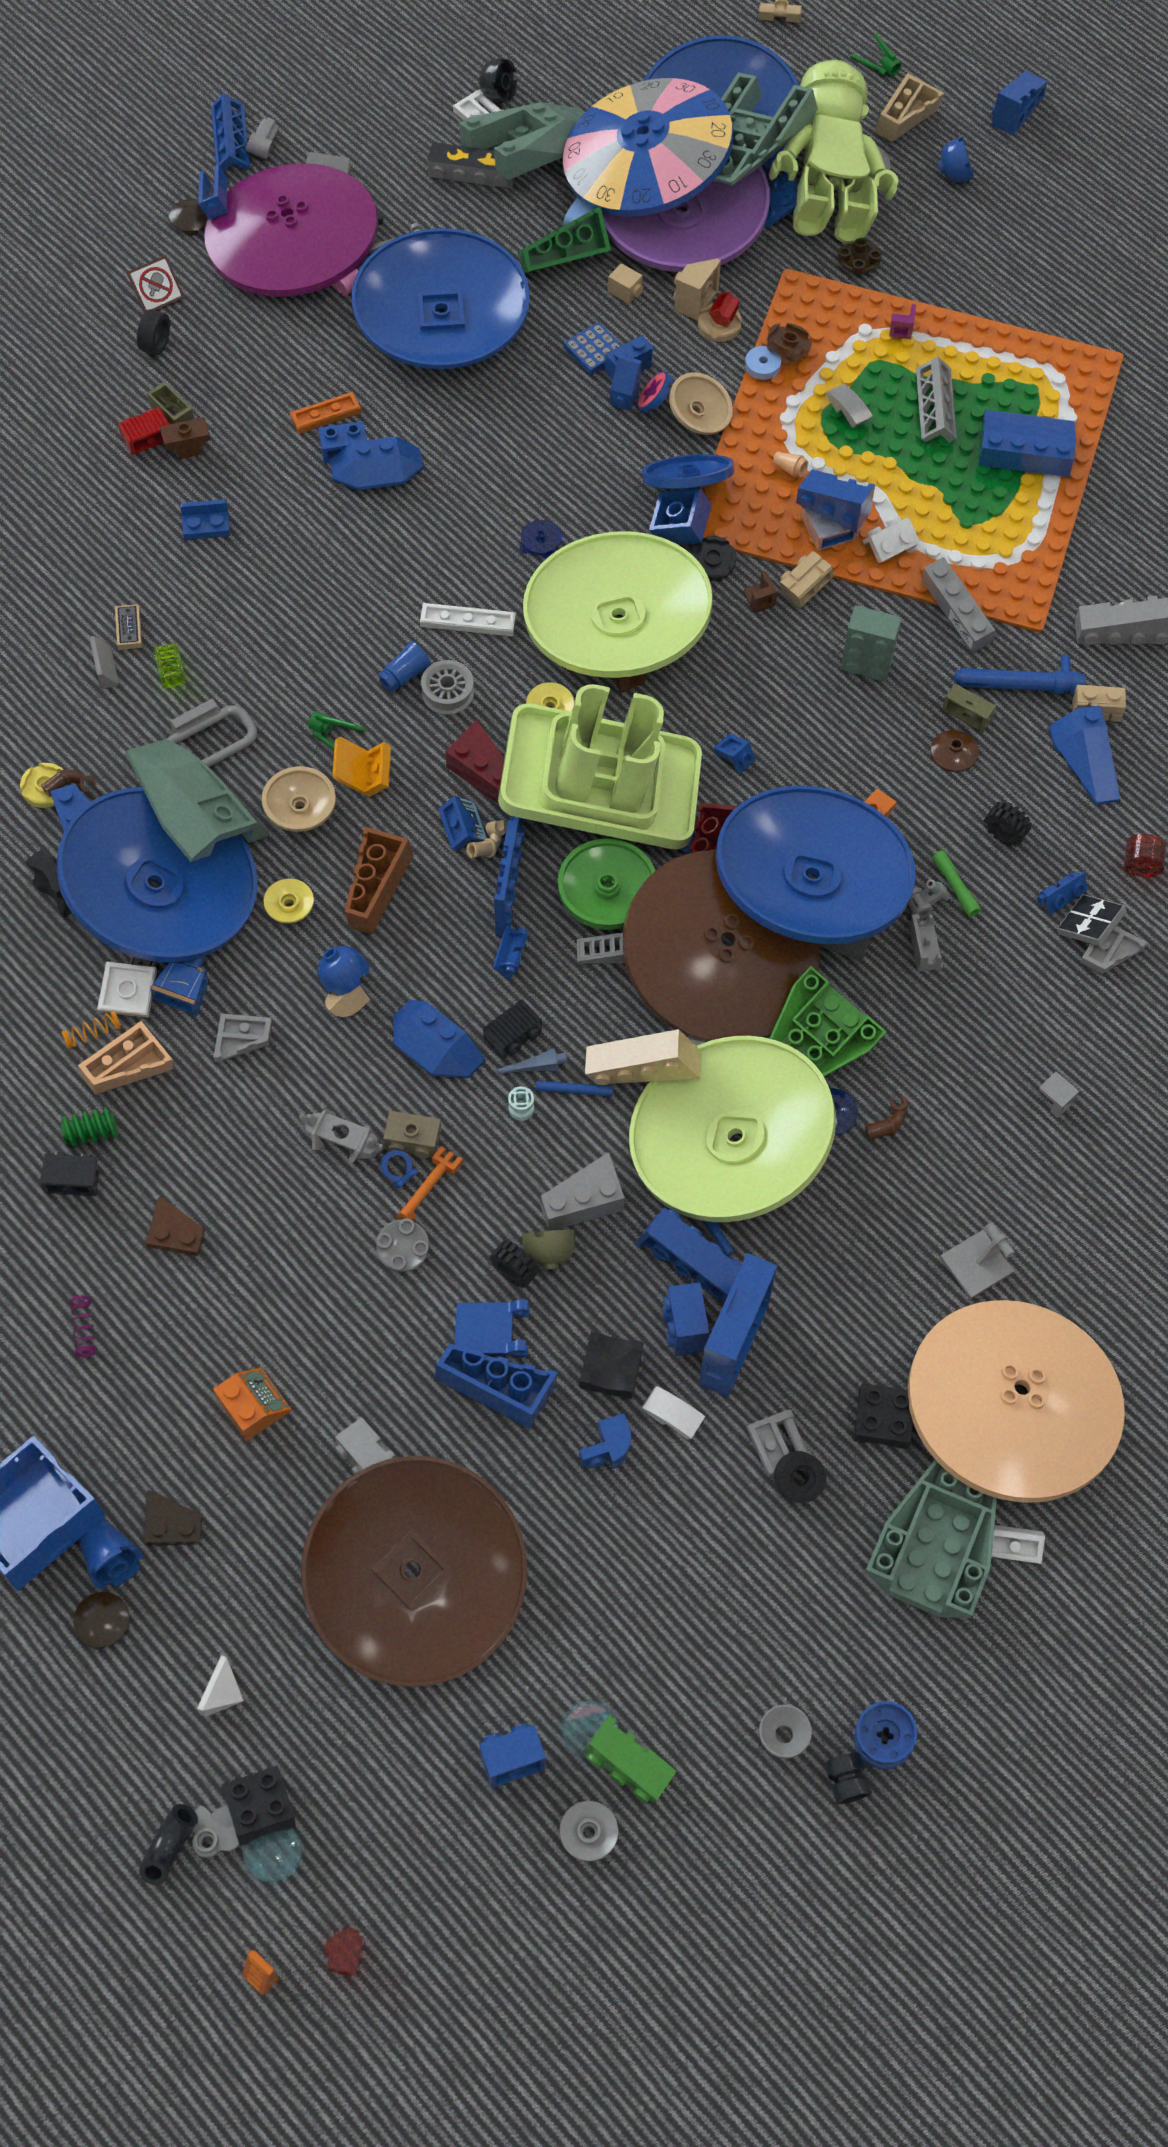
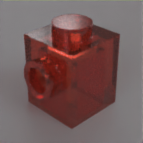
[324,1928,365,1977]

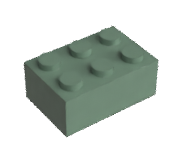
[840,605,902,681]

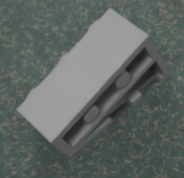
[541,1152,625,1231]
[335,1417,396,1474]

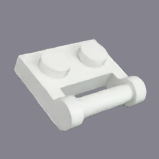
[453,89,503,121]

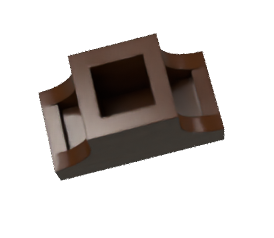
[160,417,210,459]

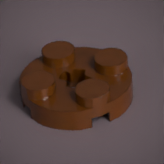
[767,323,812,362]

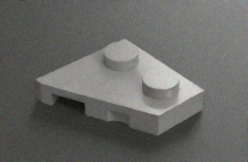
[1080,926,1147,974]

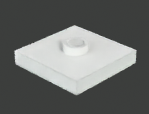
[97,962,157,1018]

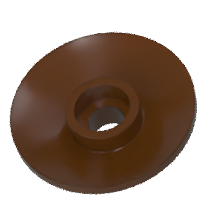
[930,730,979,772]

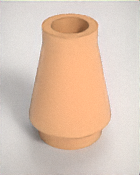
[773,451,808,478]

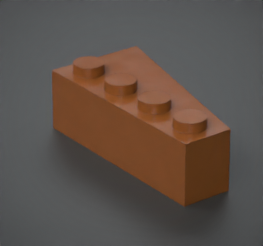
[345,826,413,934]

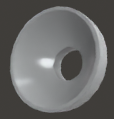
[759,1705,812,1759]

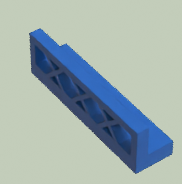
[211,93,250,172]

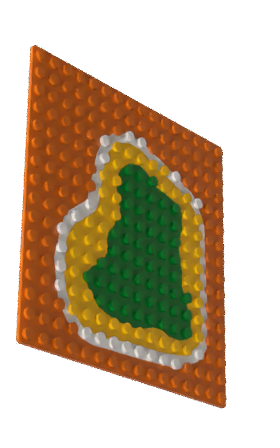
[702,269,1124,632]

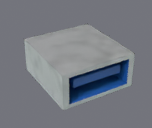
[801,507,857,551]

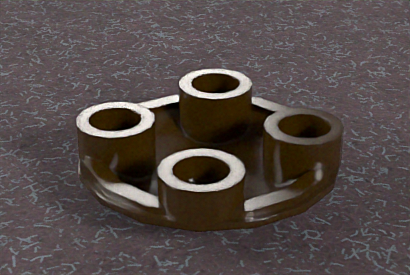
[169,199,208,236]
[838,238,882,273]
[73,1592,130,1649]

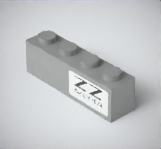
[922,557,995,654]

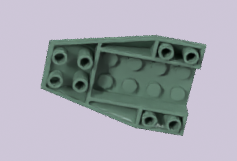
[126,739,269,862]
[865,1460,997,1618]

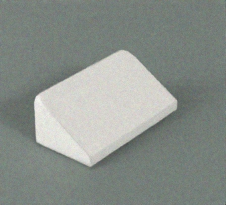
[992,1525,1045,1564]

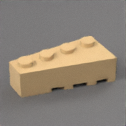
[585,1029,701,1085]

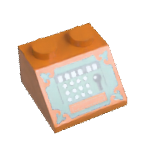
[213,1367,292,1441]

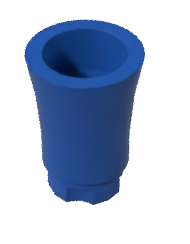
[378,641,432,693]

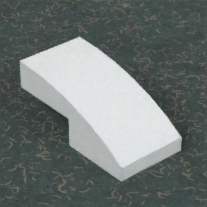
[641,1386,705,1440]

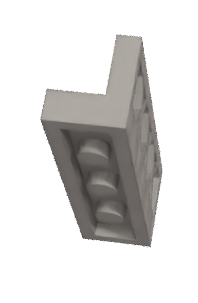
[916,357,957,443]

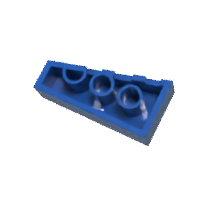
[634,1207,742,1303]
[435,1344,558,1429]

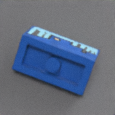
[439,796,487,851]

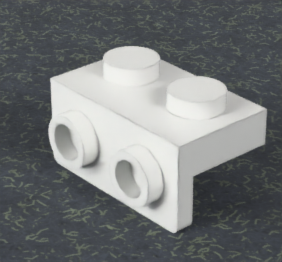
[862,516,920,563]

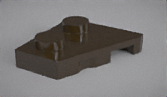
[144,1490,202,1546]

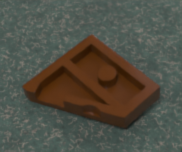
[146,1197,205,1256]

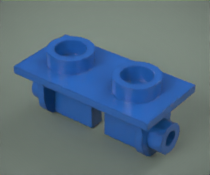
[1037,871,1087,915]
[493,925,529,980]

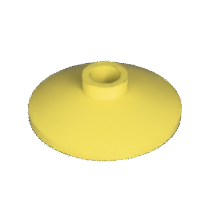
[526,682,574,712]
[264,879,314,923]

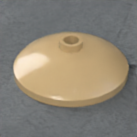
[669,372,733,435]
[262,766,336,832]

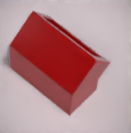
[709,292,740,328]

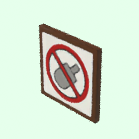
[126,255,185,313]

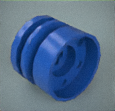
[854,1701,917,1770]

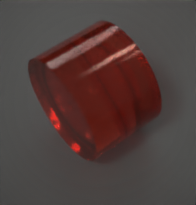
[1124,834,1166,878]

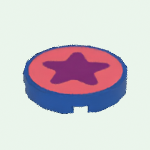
[637,371,673,413]

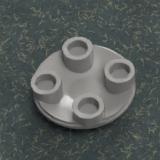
[376,1218,429,1272]

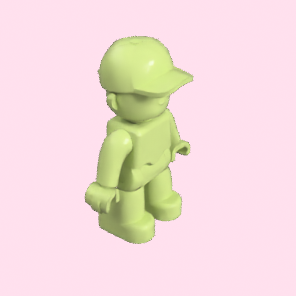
[769,60,898,243]

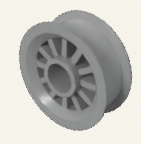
[421,660,474,715]

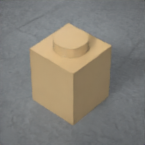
[608,263,643,304]

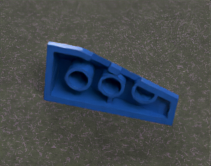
[1049,706,1120,805]

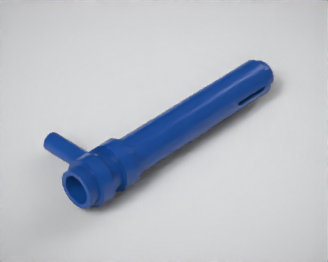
[954,655,1085,695]

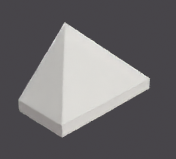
[197,1655,243,1717]

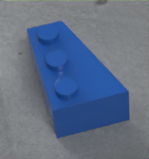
[991,71,1048,136]
[796,469,875,533]
[50,784,90,831]

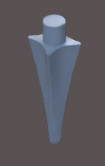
[498,1048,568,1074]

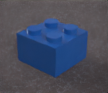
[649,488,712,545]
[662,1282,709,1356]
[479,1723,546,1789]

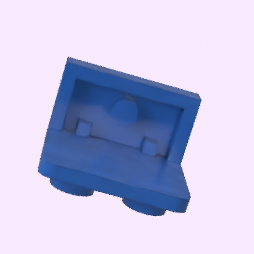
[764,172,799,228]

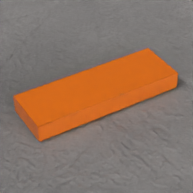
[290,392,361,434]

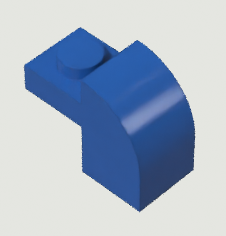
[579,1413,631,1470]

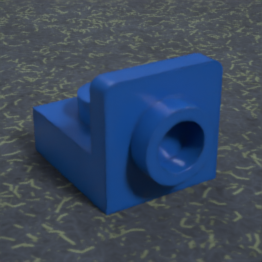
[714,734,755,774]

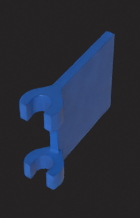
[454,1299,530,1358]

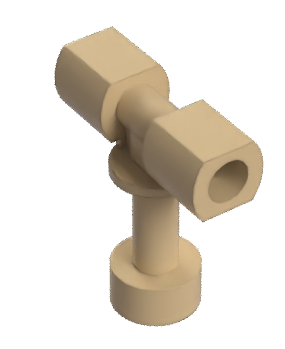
[759,0,802,23]

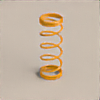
[62,1011,121,1049]

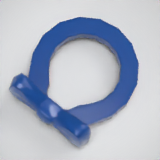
[381,1150,418,1188]

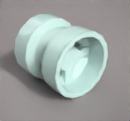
[508,1086,534,1121]

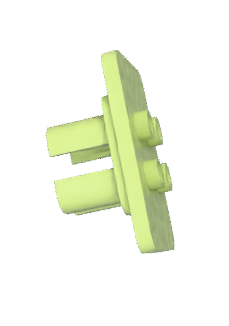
[498,684,702,849]

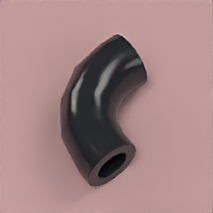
[139,1804,198,1885]

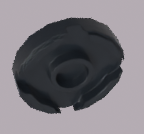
[690,536,736,581]

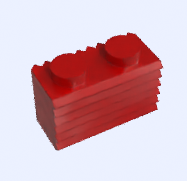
[118,407,170,455]

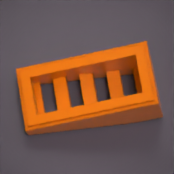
[243,1950,279,1995]

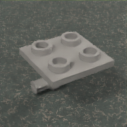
[940,1222,1015,1299]

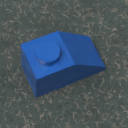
[610,354,641,411]

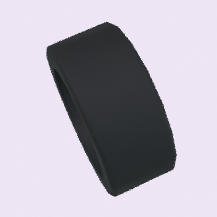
[137,309,170,356]

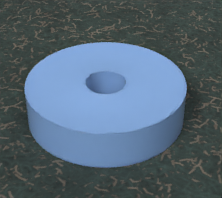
[745,346,781,380]

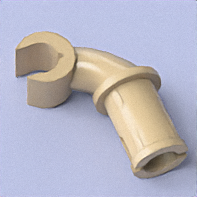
[467,820,507,858]

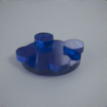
[519,520,563,559]

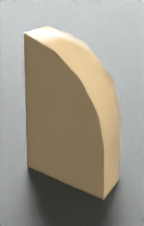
[325,985,370,1017]

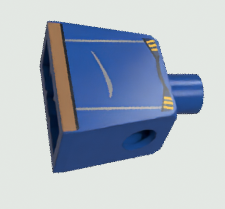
[150,957,208,1016]

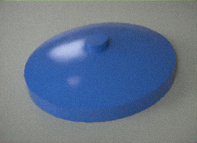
[642,454,734,490]

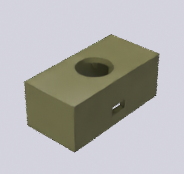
[147,382,194,424]
[942,684,996,732]

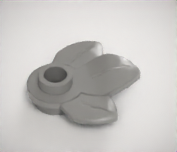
[192,1805,239,1858]

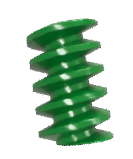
[61,1107,118,1148]

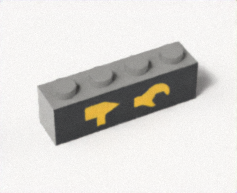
[427,142,515,189]

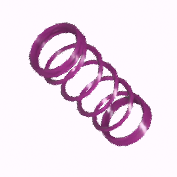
[70,1295,96,1358]

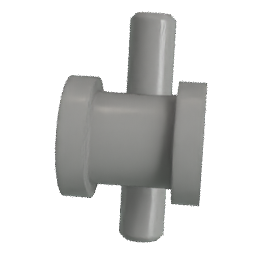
[908,879,950,920]

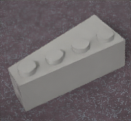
[1075,595,1168,645]

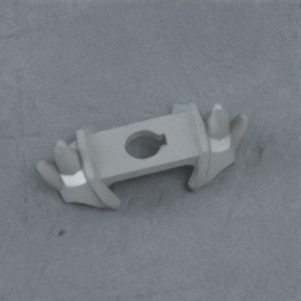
[299,1110,384,1164]

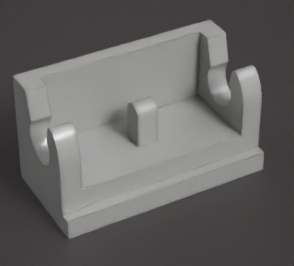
[909,914,943,971]

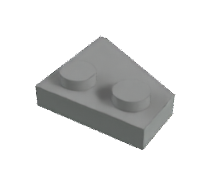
[214,1013,272,1062]

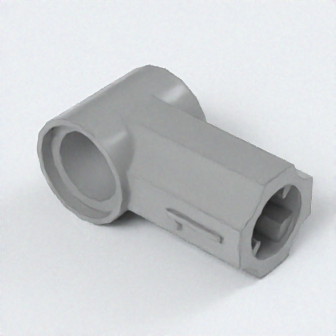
[246,117,279,160]

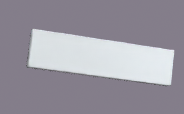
[420,603,516,636]

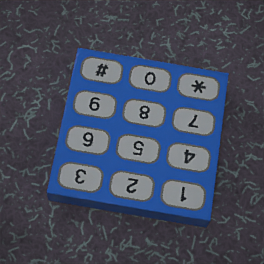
[564,322,622,375]

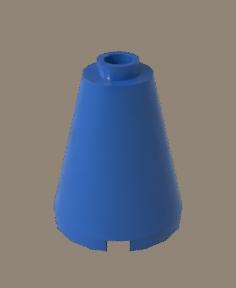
[78,1518,143,1590]

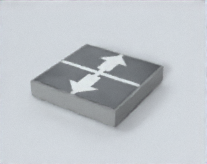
[1057,894,1127,946]

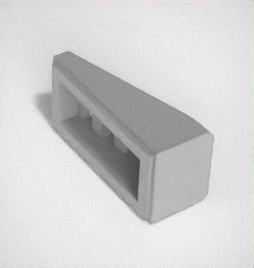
[577,933,625,964]

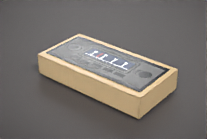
[115,604,142,650]

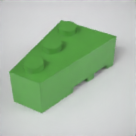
[582,1715,677,1804]

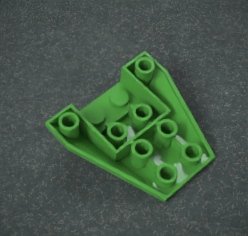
[769,966,887,1077]

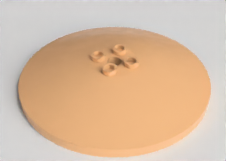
[908,1300,1125,1503]

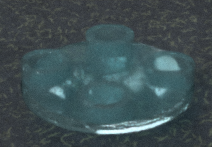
[243,1828,302,1882]

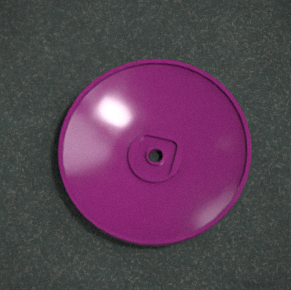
[204,163,378,297]

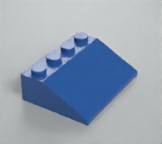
[979,410,1076,477]

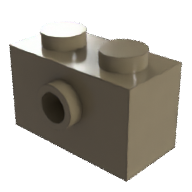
[383,1111,442,1158]

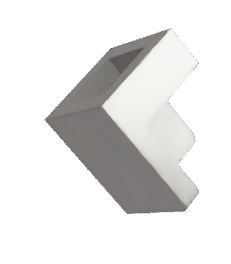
[1039,1072,1079,1118]

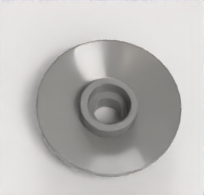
[560,1801,618,1861]

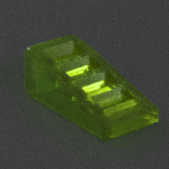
[154,643,186,688]

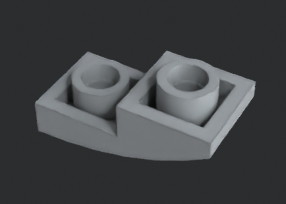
[826,384,873,428]

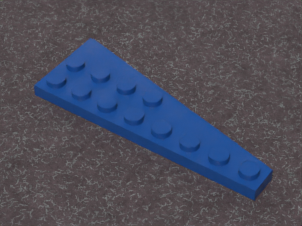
[494,815,527,936]

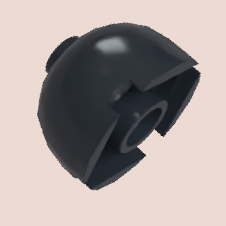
[478,59,517,103]

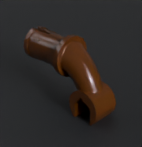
[41,769,96,797]
[865,1095,908,1140]

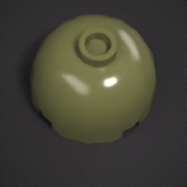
[521,1230,575,1270]

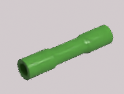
[932,850,981,917]

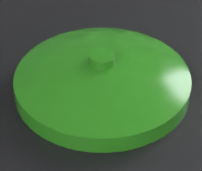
[558,839,655,930]

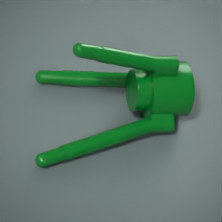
[850,33,902,76]
[308,711,365,751]

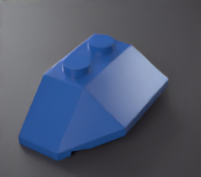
[330,436,423,490]
[393,999,486,1078]

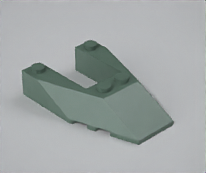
[713,72,818,185]
[459,102,585,180]

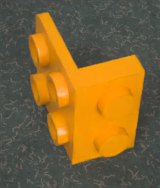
[333,737,391,797]

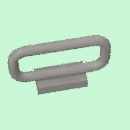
[167,698,257,767]

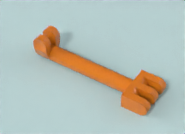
[396,1146,464,1221]

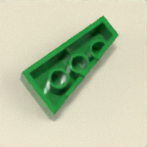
[518,206,611,273]

